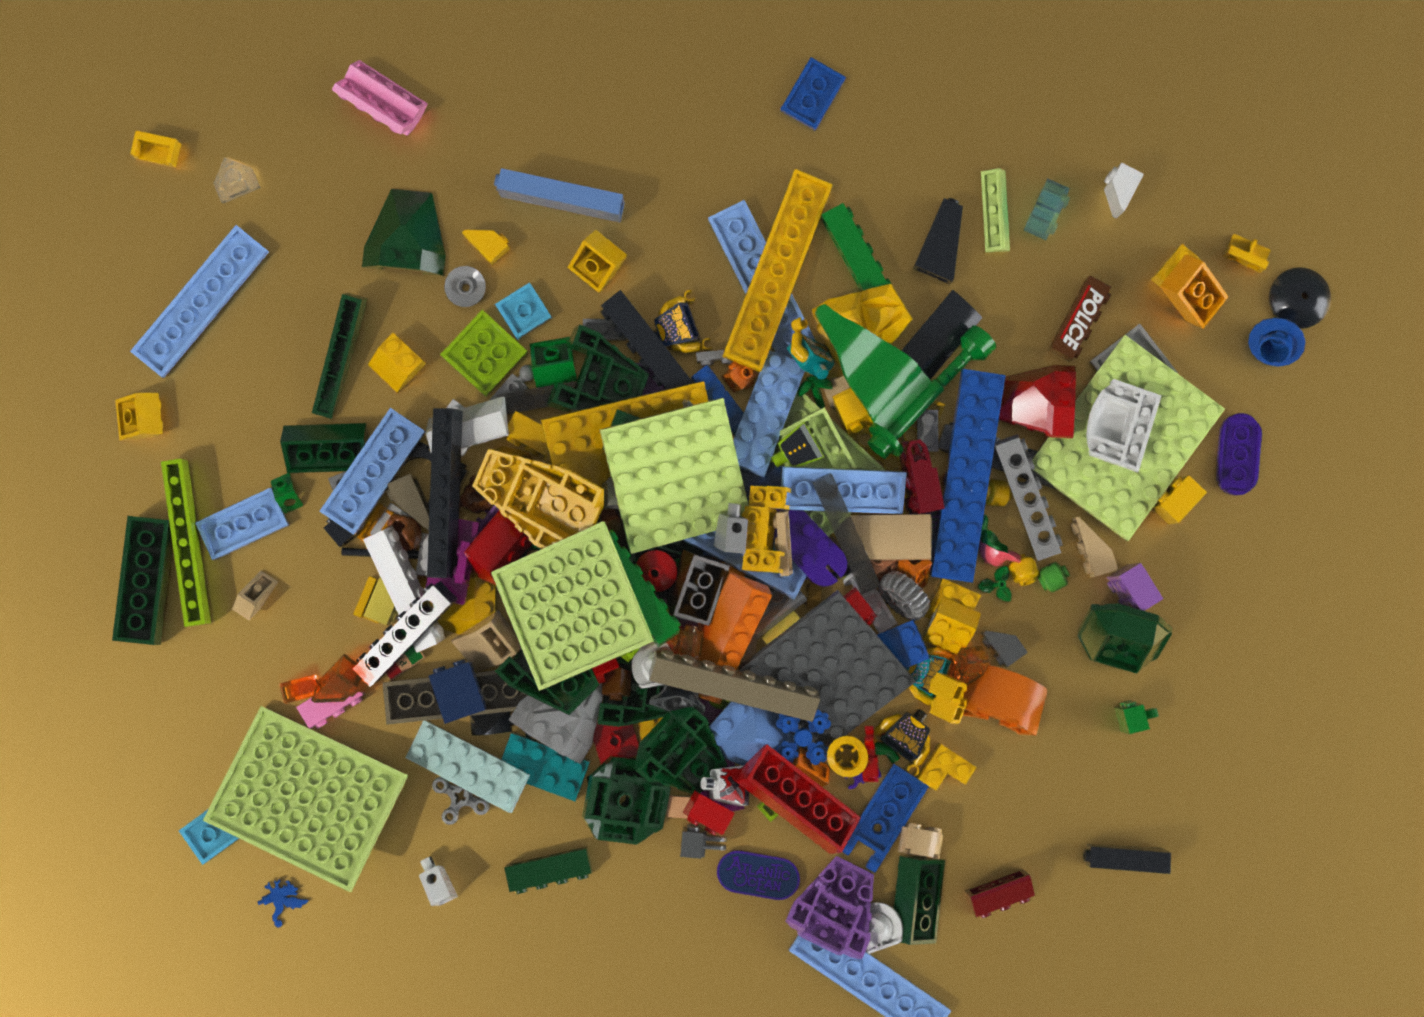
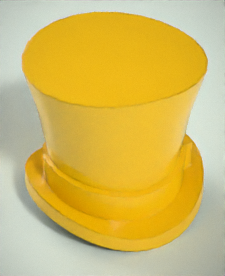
[827,735,868,777]

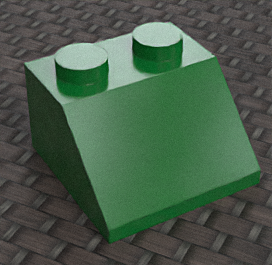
[530,337,577,388]

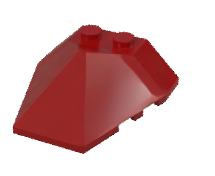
[999,365,1076,438]

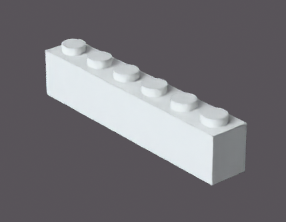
[363,526,446,652]

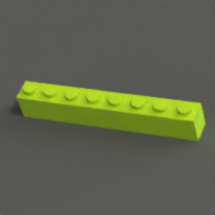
[161,458,211,627]

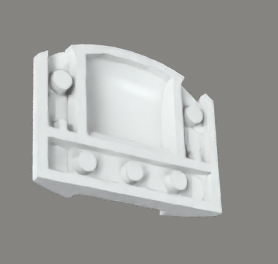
[1086,379,1161,473]

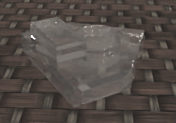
[213,157,261,203]

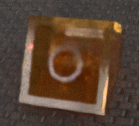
[311,654,362,703]

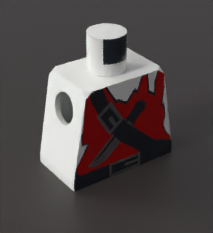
[701,765,749,806]

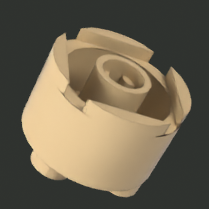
[898,823,943,859]

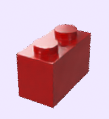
[682,790,735,836]

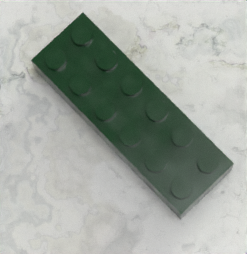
[112,516,173,645]

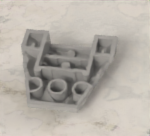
[509,683,603,764]

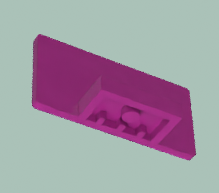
[426,519,480,605]

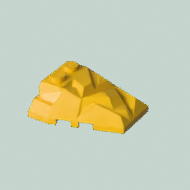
[812,284,912,367]

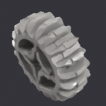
[878,571,930,621]

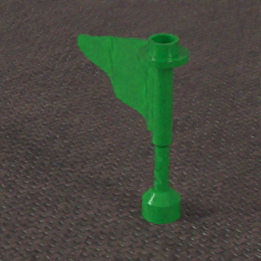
[815,304,997,459]

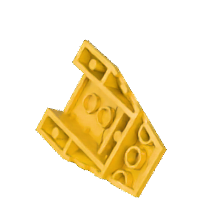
[472,449,604,549]

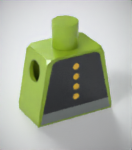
[771,422,824,468]

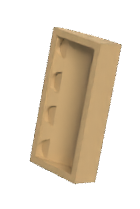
[847,514,932,560]

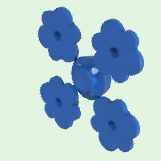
[775,710,831,765]

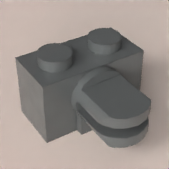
[680,824,727,859]

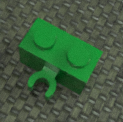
[1115,700,1159,734]

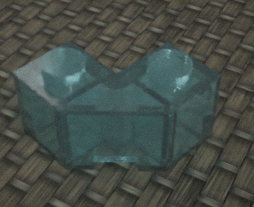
[1024,178,1070,240]

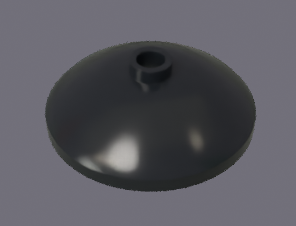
[1269,267,1331,329]

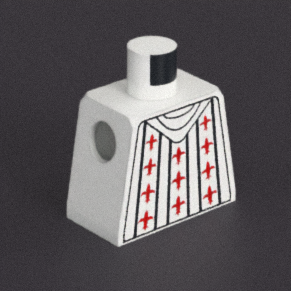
[419,856,458,906]

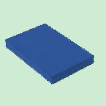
[780,57,846,131]

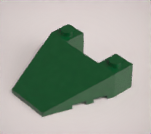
[547,324,649,412]

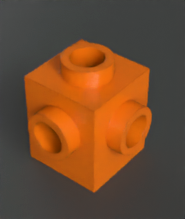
[721,361,758,392]

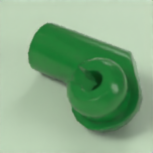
[875,742,900,764]

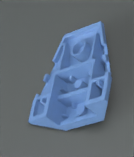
[708,701,800,765]

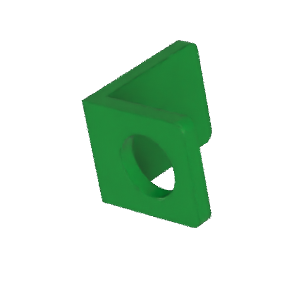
[271,473,303,513]

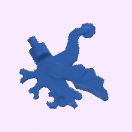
[257,879,308,928]

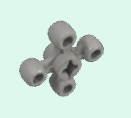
[432,777,490,825]

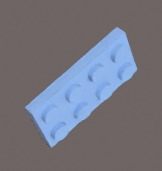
[195,487,289,560]

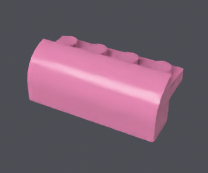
[332,60,428,136]

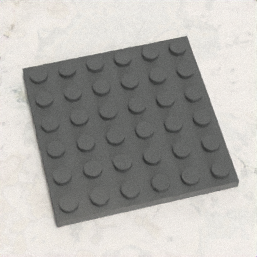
[739,590,916,754]

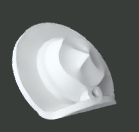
[632,642,682,688]
[866,902,903,954]

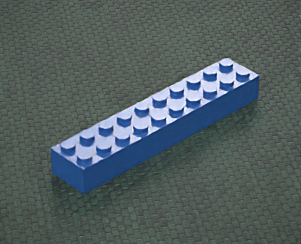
[929,369,1006,583]

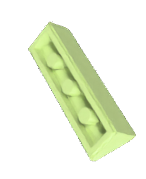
[981,168,1010,253]

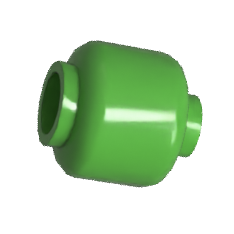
[1038,562,1070,593]

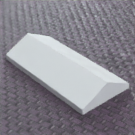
[426,397,509,453]

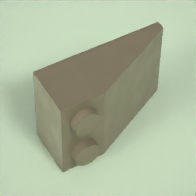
[386,474,429,531]

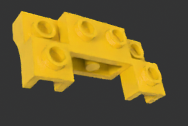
[742,486,791,574]

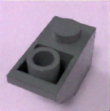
[981,630,1028,667]

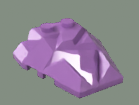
[785,856,874,959]

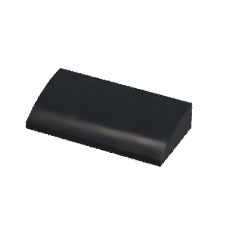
[901,290,983,380]

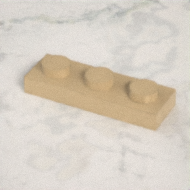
[773,510,793,576]

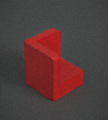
[591,658,619,684]

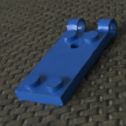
[877,619,930,668]
[842,763,929,873]

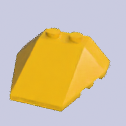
[417,567,496,635]

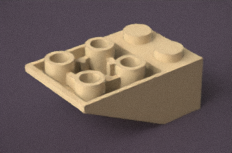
[451,611,521,672]

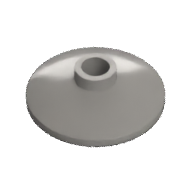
[444,266,486,307]

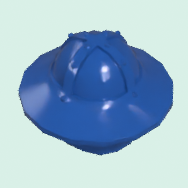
[1248,317,1306,367]

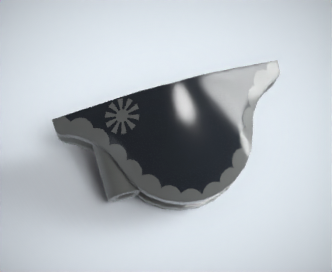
[649,685,705,713]

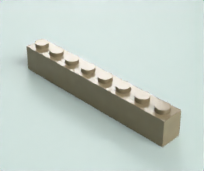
[649,649,820,722]

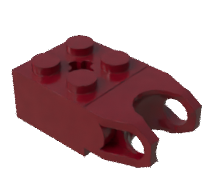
[899,439,945,514]

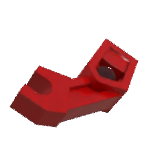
[862,726,879,782]

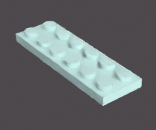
[405,720,530,813]

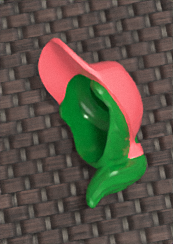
[979,514,1021,567]

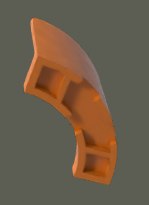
[959,662,1047,736]

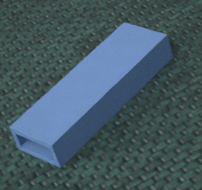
[494,168,625,223]

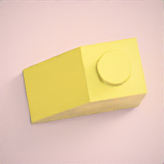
[363,577,398,625]

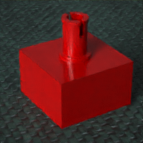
[593,722,639,764]

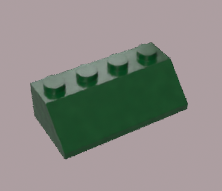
[280,423,369,473]
[893,856,945,945]

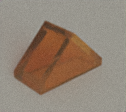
[279,674,321,704]

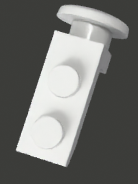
[843,566,897,633]

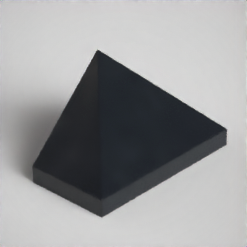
[470,711,512,736]

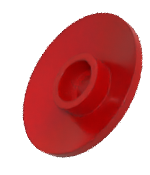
[636,550,677,592]

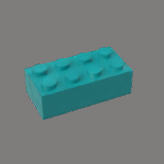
[501,732,591,801]

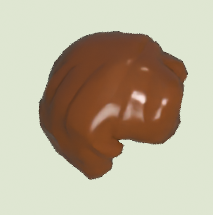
[459,474,493,514]
[387,513,422,552]

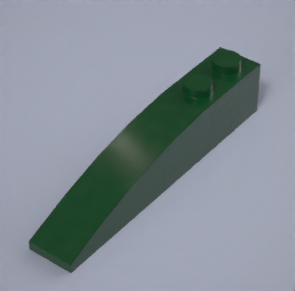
[312,293,368,419]

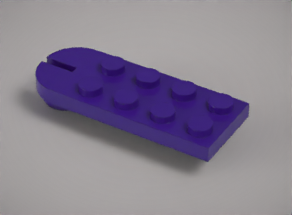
[774,486,847,587]

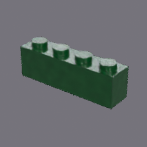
[504,846,593,894]

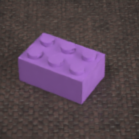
[1107,563,1163,611]

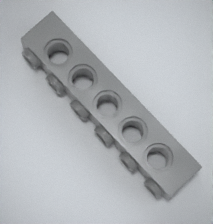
[995,434,1063,561]

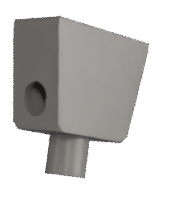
[713,503,748,554]

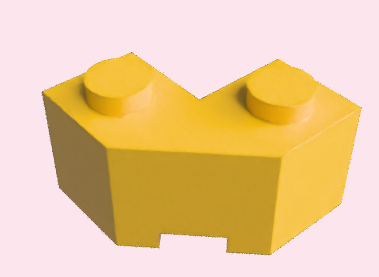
[929,672,967,724]

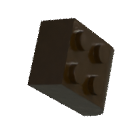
[667,550,730,626]

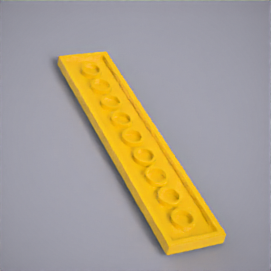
[722,169,833,372]

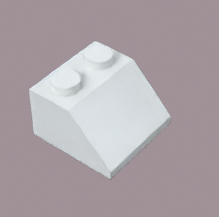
[1104,163,1144,219]

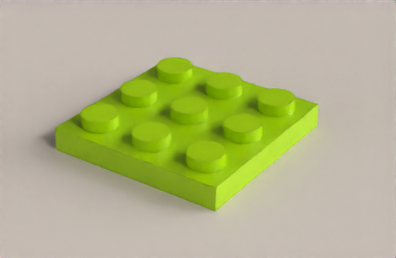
[440,310,528,397]

